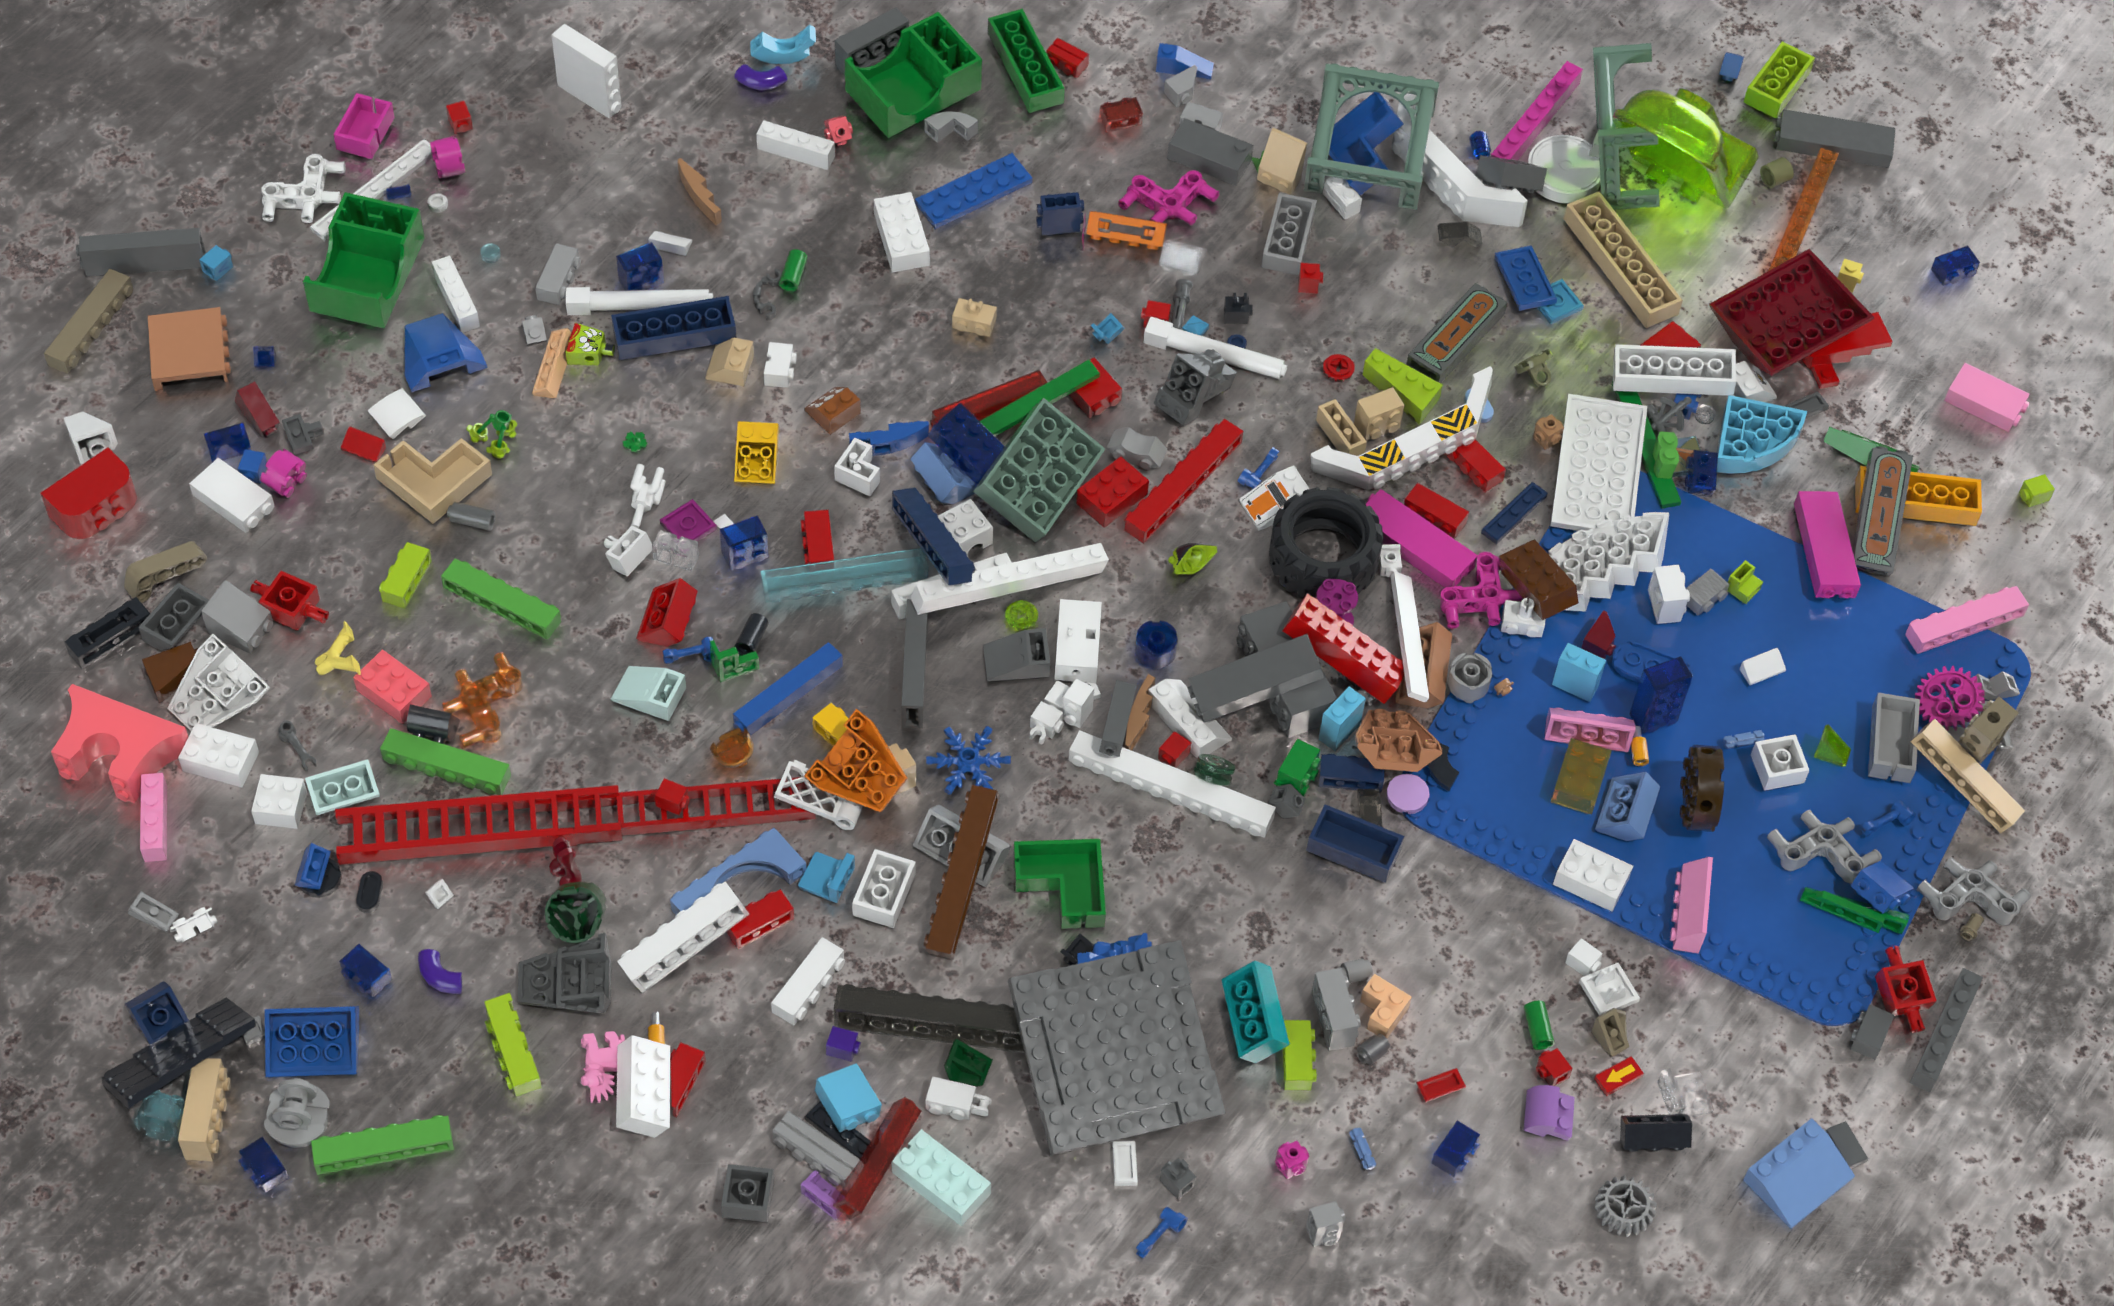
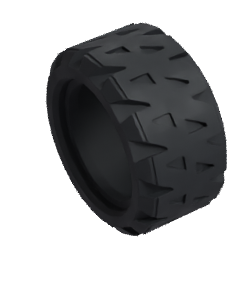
[1269,487,1383,599]

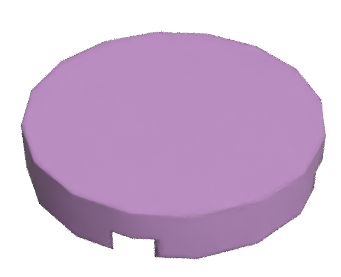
[1387,774,1429,814]

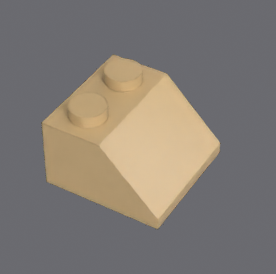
[705,338,754,387]

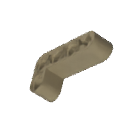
[124,541,207,603]

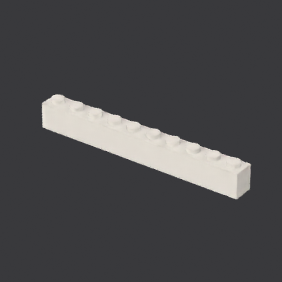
[910,543,1109,615]
[1069,730,1276,838]

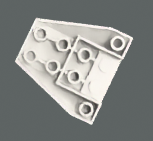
[167,634,270,731]

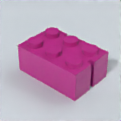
[333,93,395,159]

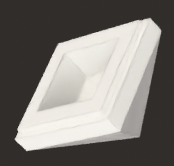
[425,878,454,909]

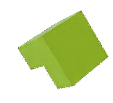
[1727,560,1763,604]

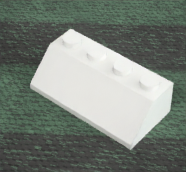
[1148,679,1232,761]

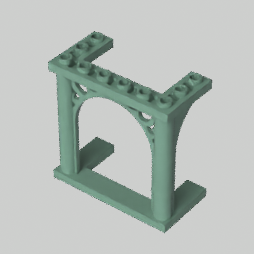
[1593,43,1660,210]
[1304,64,1439,210]

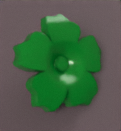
[623,432,648,452]

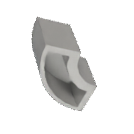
[1106,427,1167,470]

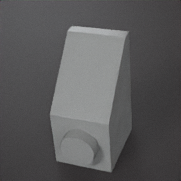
[1164,65,1197,107]

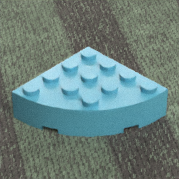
[1713,395,1807,474]

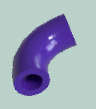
[734,64,788,91]
[418,949,462,994]

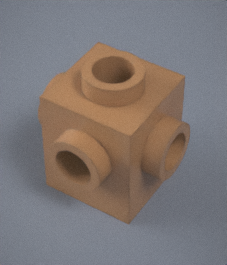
[1533,414,1564,450]

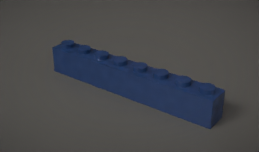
[892,487,975,586]

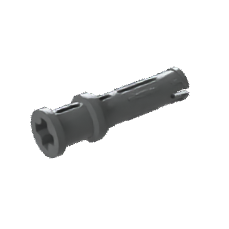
[1171,279,1193,330]

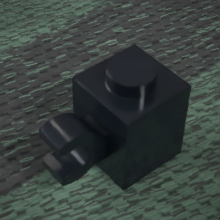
[1224,293,1253,324]

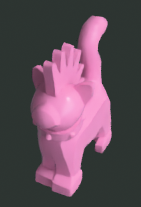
[581,1031,625,1103]

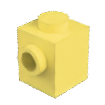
[1838,259,1864,293]

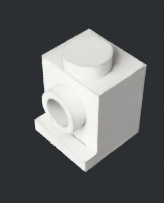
[1379,544,1402,577]

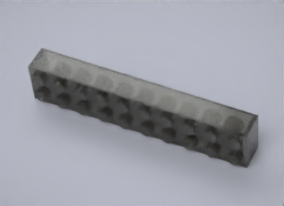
[834,984,1025,1053]

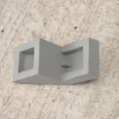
[1973,671,2020,700]

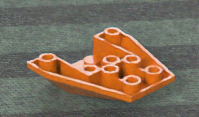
[804,709,908,812]

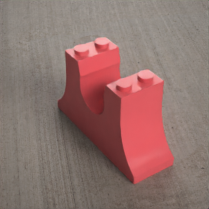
[51,684,188,803]

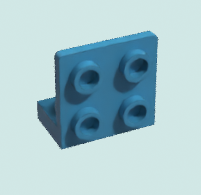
[798,852,855,903]

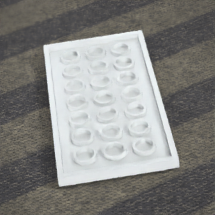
[1550,394,1647,531]

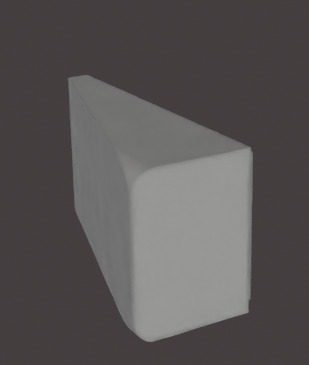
[128,892,179,932]

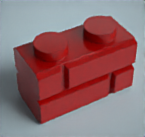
[1046,38,1089,78]

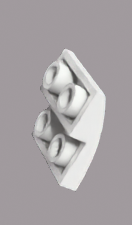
[368,388,426,439]

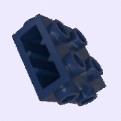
[1036,192,1084,235]

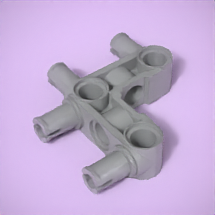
[1767,810,1882,883]
[1917,857,2031,925]

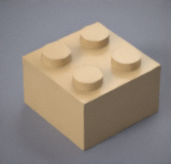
[1354,387,1404,441]

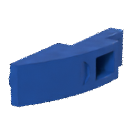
[849,421,929,456]

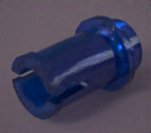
[386,184,411,201]

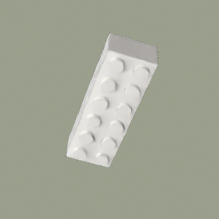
[1613,344,1736,396]
[617,881,749,993]

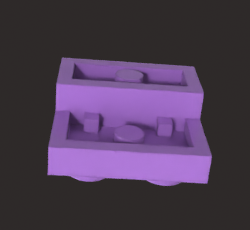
[1524,1085,1575,1140]

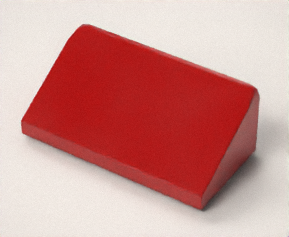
[341,426,386,463]

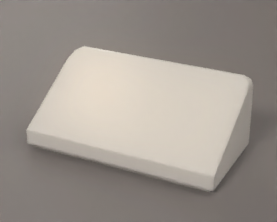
[648,231,692,256]
[1739,648,1786,685]

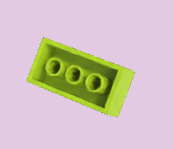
[1744,41,1815,119]

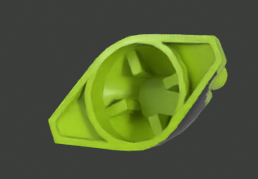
[1168,543,1217,574]

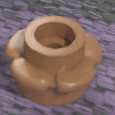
[1494,678,1514,696]

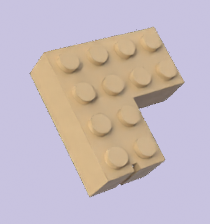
[374,438,492,524]

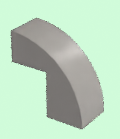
[925,112,978,142]

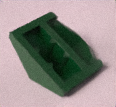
[944,1039,993,1087]

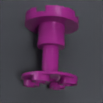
[1317,579,1358,625]

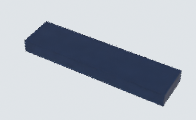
[1481,482,1548,545]

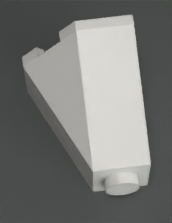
[63,412,118,465]

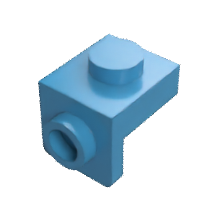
[1091,313,1125,344]

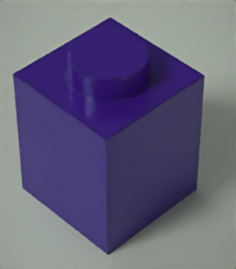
[826,1026,861,1062]

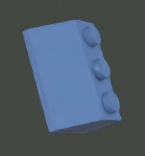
[910,442,977,504]
[1595,772,1660,841]

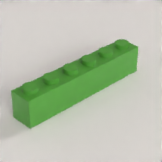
[441,558,561,640]
[380,728,511,795]
[311,1115,454,1175]

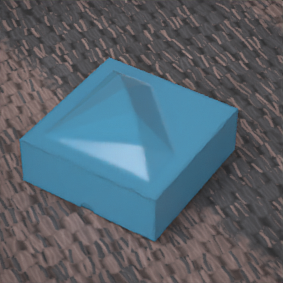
[1182,315,1209,336]

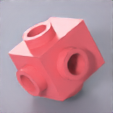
[824,115,853,146]

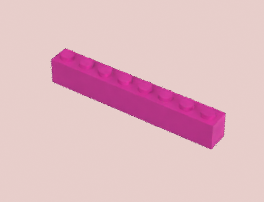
[1491,61,1583,160]

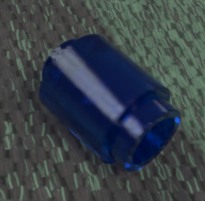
[1469,131,1491,160]

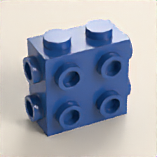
[1850,861,1914,914]

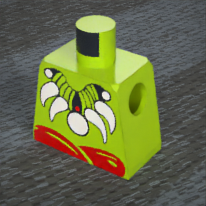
[566,323,615,365]

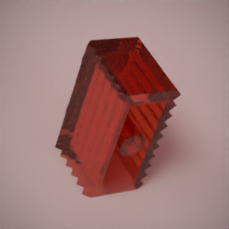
[1099,97,1143,132]

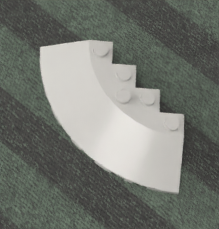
[1548,512,1669,612]

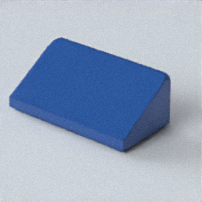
[295,843,331,890]

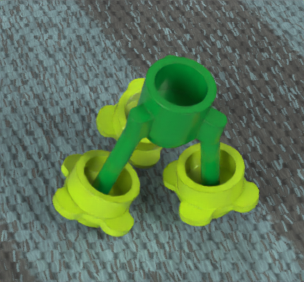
[466,410,517,458]

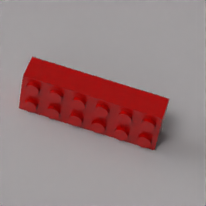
[1282,593,1405,704]

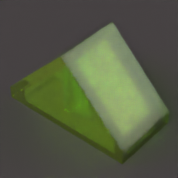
[1814,724,1851,767]

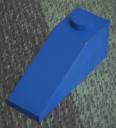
[1156,43,1214,79]

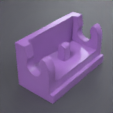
[801,1170,852,1220]

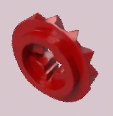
[1323,354,1355,382]

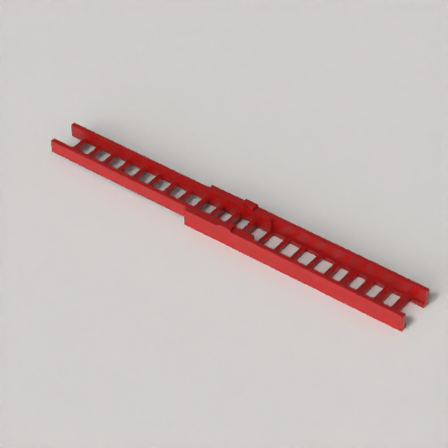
[335,777,816,865]

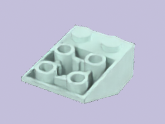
[611,666,686,721]

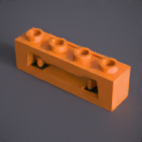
[1086,211,1167,250]

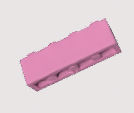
[140,773,167,862]

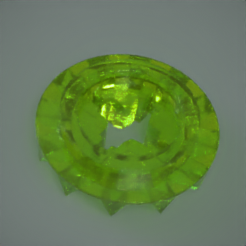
[1005,600,1038,631]

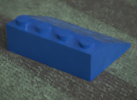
[265,1006,359,1077]

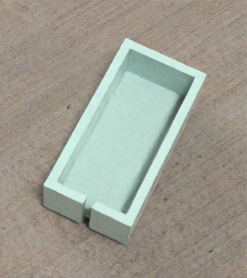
[892,1129,991,1226]

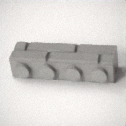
[773,1111,862,1188]

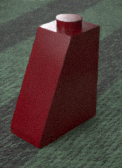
[235,381,280,437]

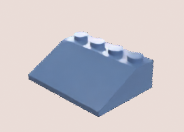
[1743,1118,1855,1229]

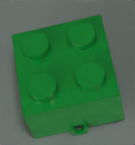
[1274,739,1321,797]

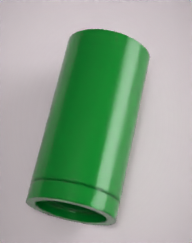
[779,249,807,292]
[1524,1000,1555,1050]

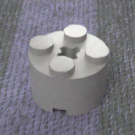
[1447,653,1492,703]

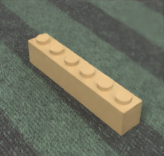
[1910,719,2025,833]

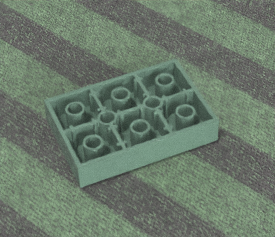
[973,398,1105,542]

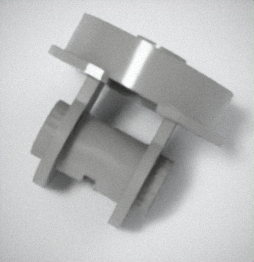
[264,1078,330,1148]

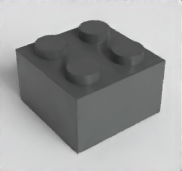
[721,1164,774,1222]

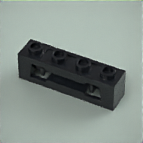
[64,597,150,669]

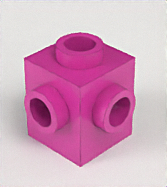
[1275,1140,1309,1179]

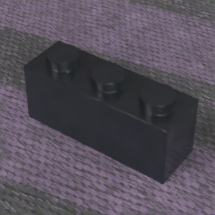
[1620,1114,1692,1152]

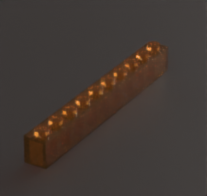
[1769,147,1839,271]

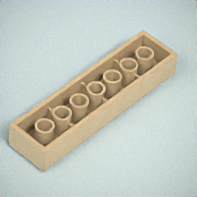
[1564,191,1683,328]

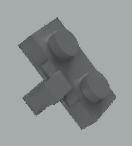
[282,413,324,455]

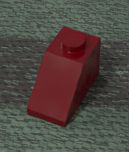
[1581,610,1616,659]

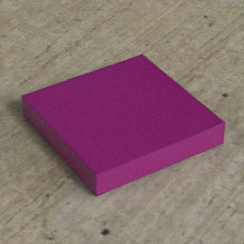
[660,499,717,550]

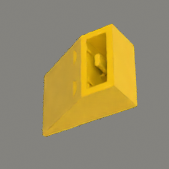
[734,421,780,484]

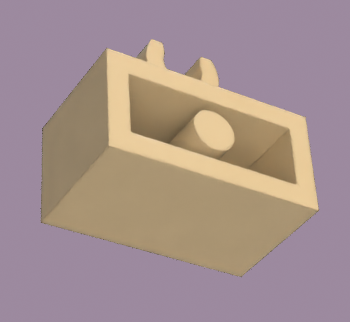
[952,298,997,337]

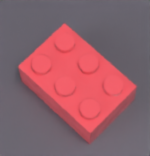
[353,649,432,724]

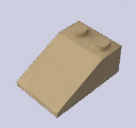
[1257,128,1307,195]

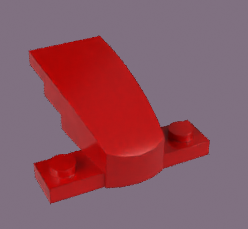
[1802,312,1893,389]

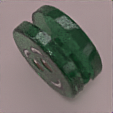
[1193,754,1236,786]

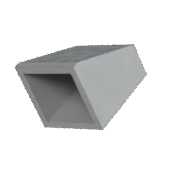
[201,580,273,654]

